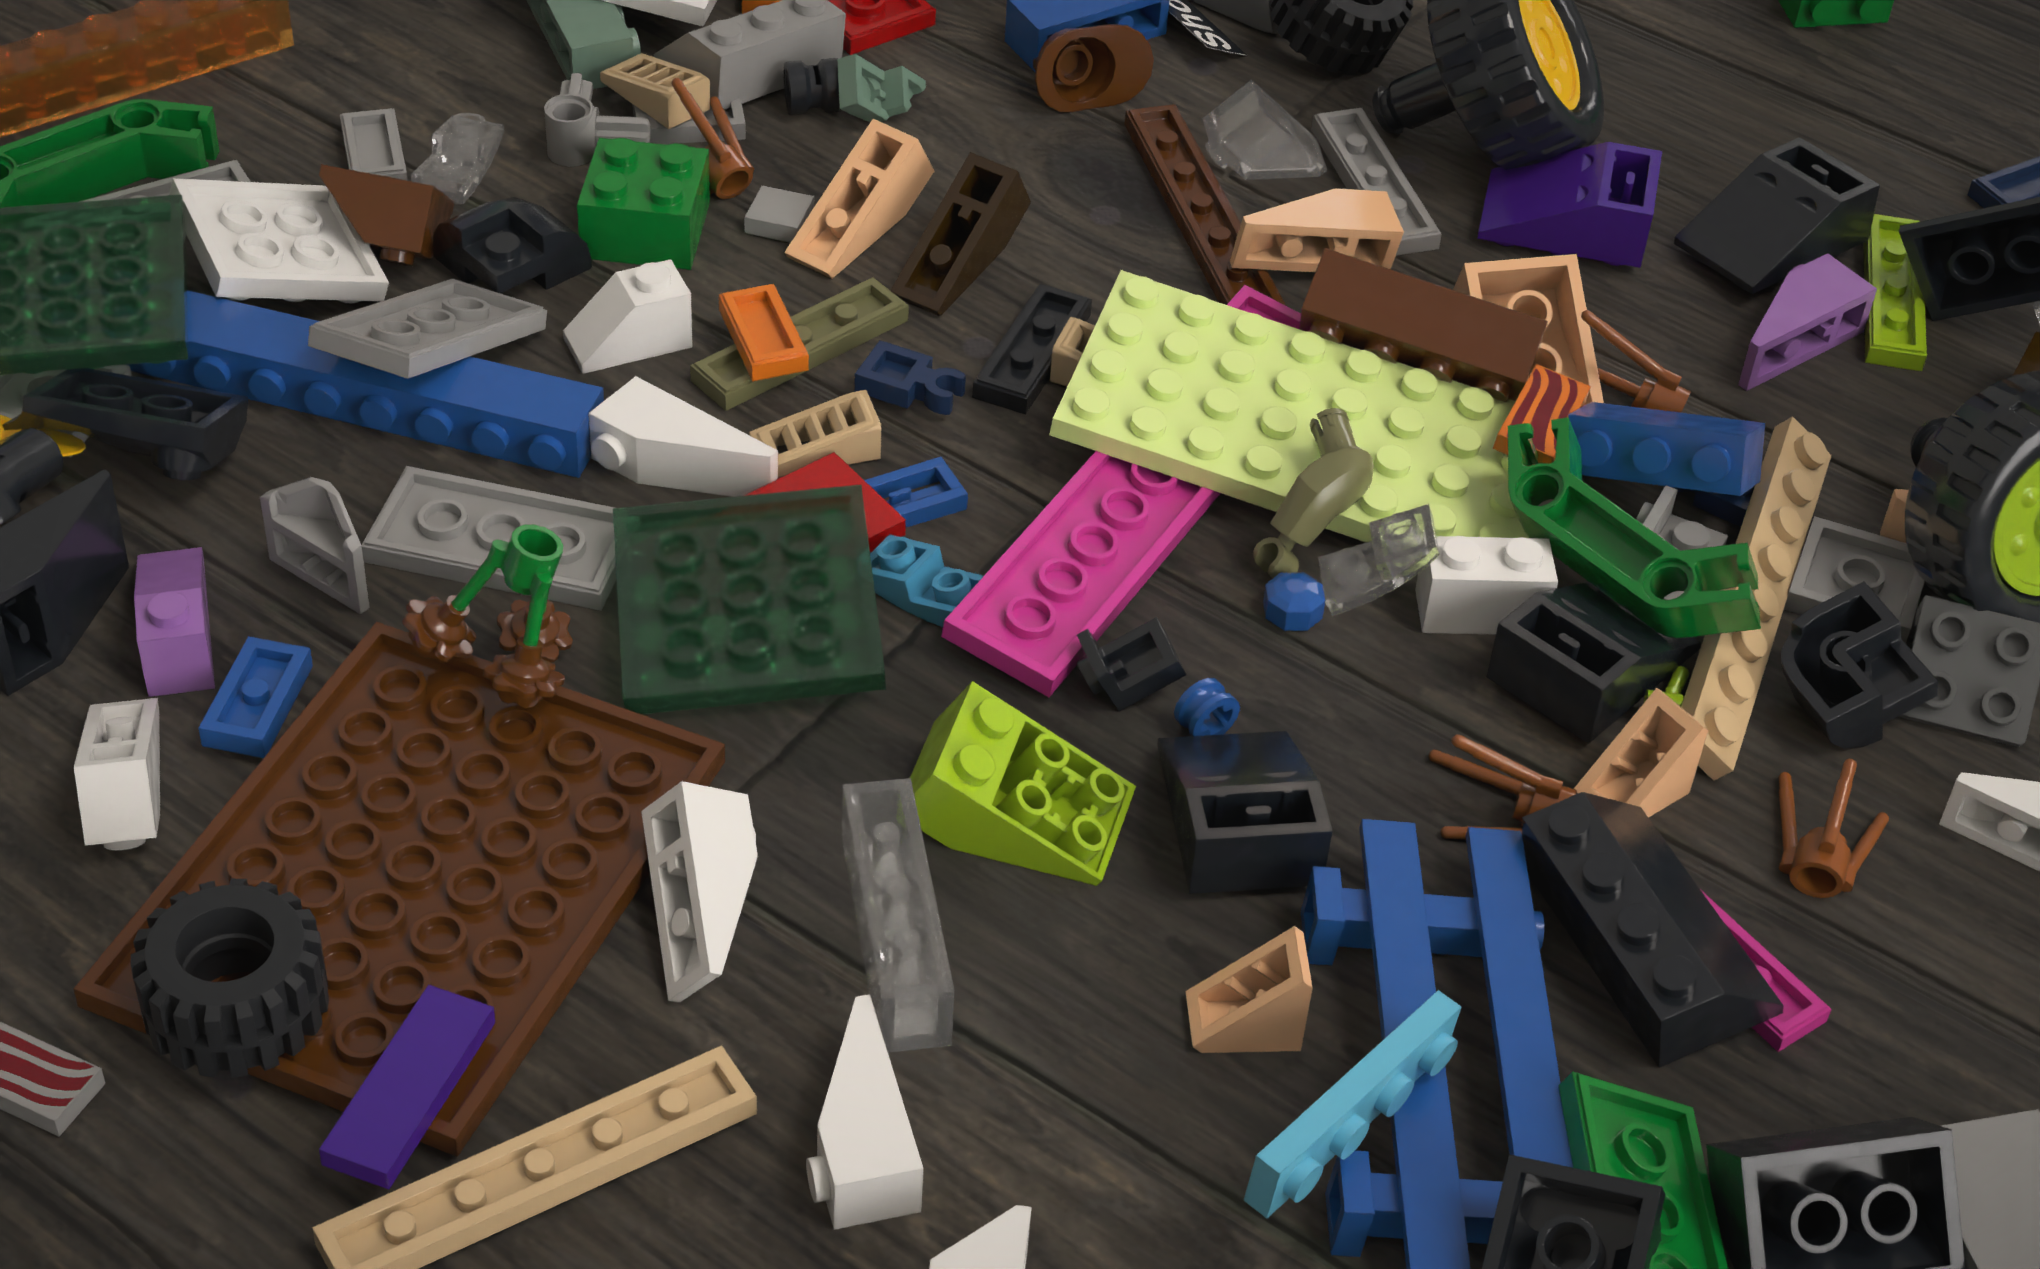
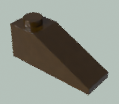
[890,152,1031,316]

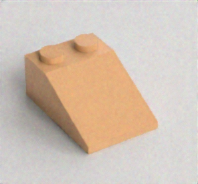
[1453,254,1604,404]

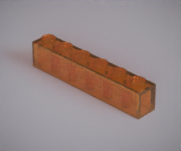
[0,0,294,138]

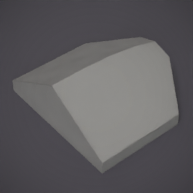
[260,477,370,614]

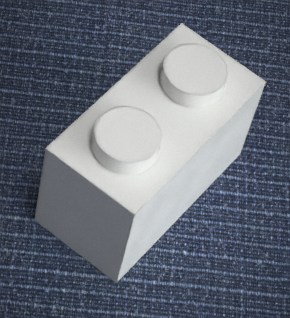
[1415,536,1558,634]

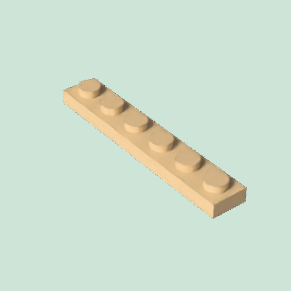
[312,1045,757,1269]

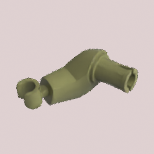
[1254,408,1374,578]

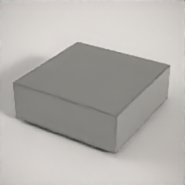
[744,186,814,243]

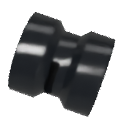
[783,58,842,115]

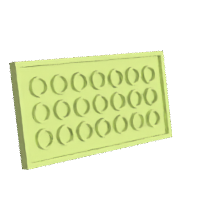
[1049,270,1529,561]

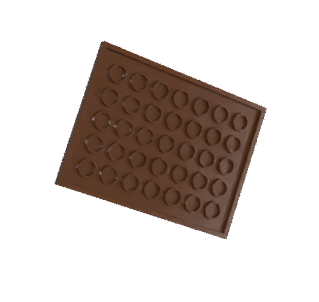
[74,621,725,1157]

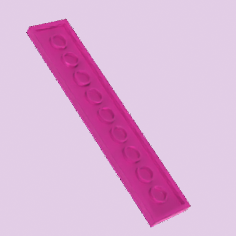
[941,285,1301,697]

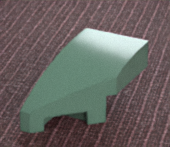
[837,54,926,122]

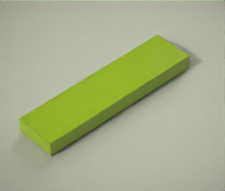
[1863,214,1927,371]

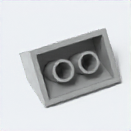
[654,0,846,110]

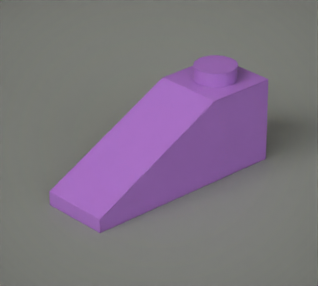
[1738,253,1877,391]
[134,547,215,697]

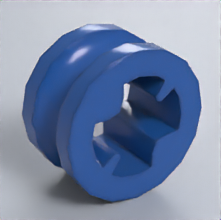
[1174,678,1240,736]

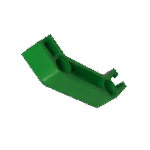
[0,99,220,260]
[1508,417,1761,638]

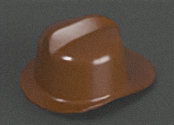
[1033,24,1154,112]

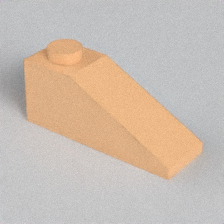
[784,119,934,279]
[1230,188,1404,272]

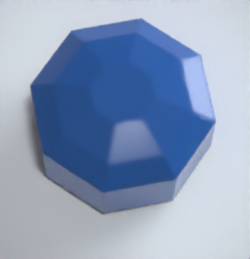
[1263,572,1325,631]

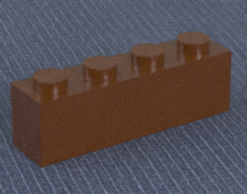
[1299,248,1548,402]

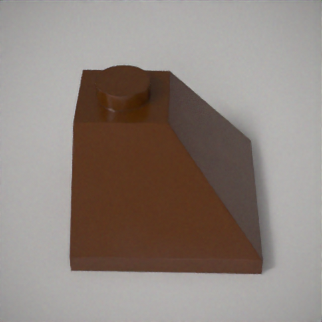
[319,164,455,266]

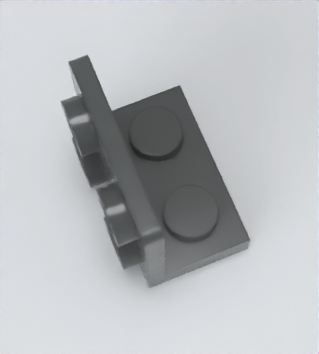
[1898,595,2040,747]

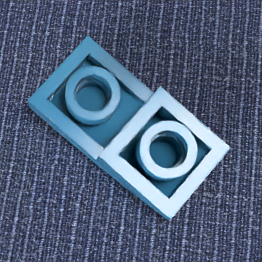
[854,535,983,627]

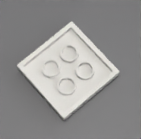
[169,178,389,304]

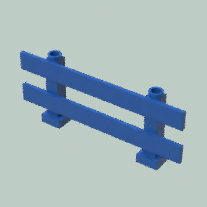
[1301,819,1573,1269]

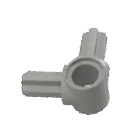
[544,73,651,167]

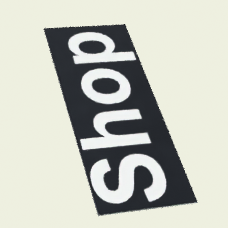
[1169,0,1247,56]

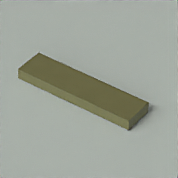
[690,277,909,411]

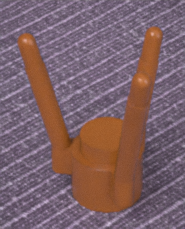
[672,78,755,199]
[1581,310,1691,413]
[1428,734,1577,840]
[1778,758,1889,898]

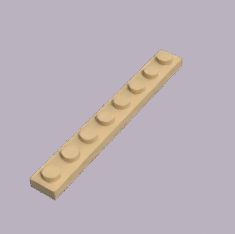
[1681,416,1832,781]

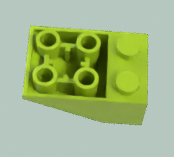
[895,681,1136,886]

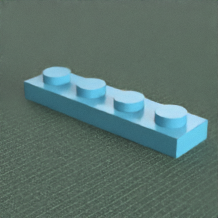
[1244,990,1462,1219]

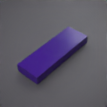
[319,984,495,1190]

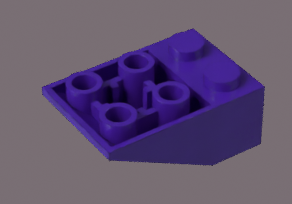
[1477,142,1662,268]

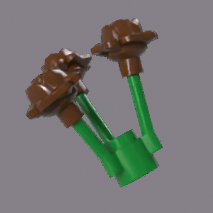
[402,524,573,708]

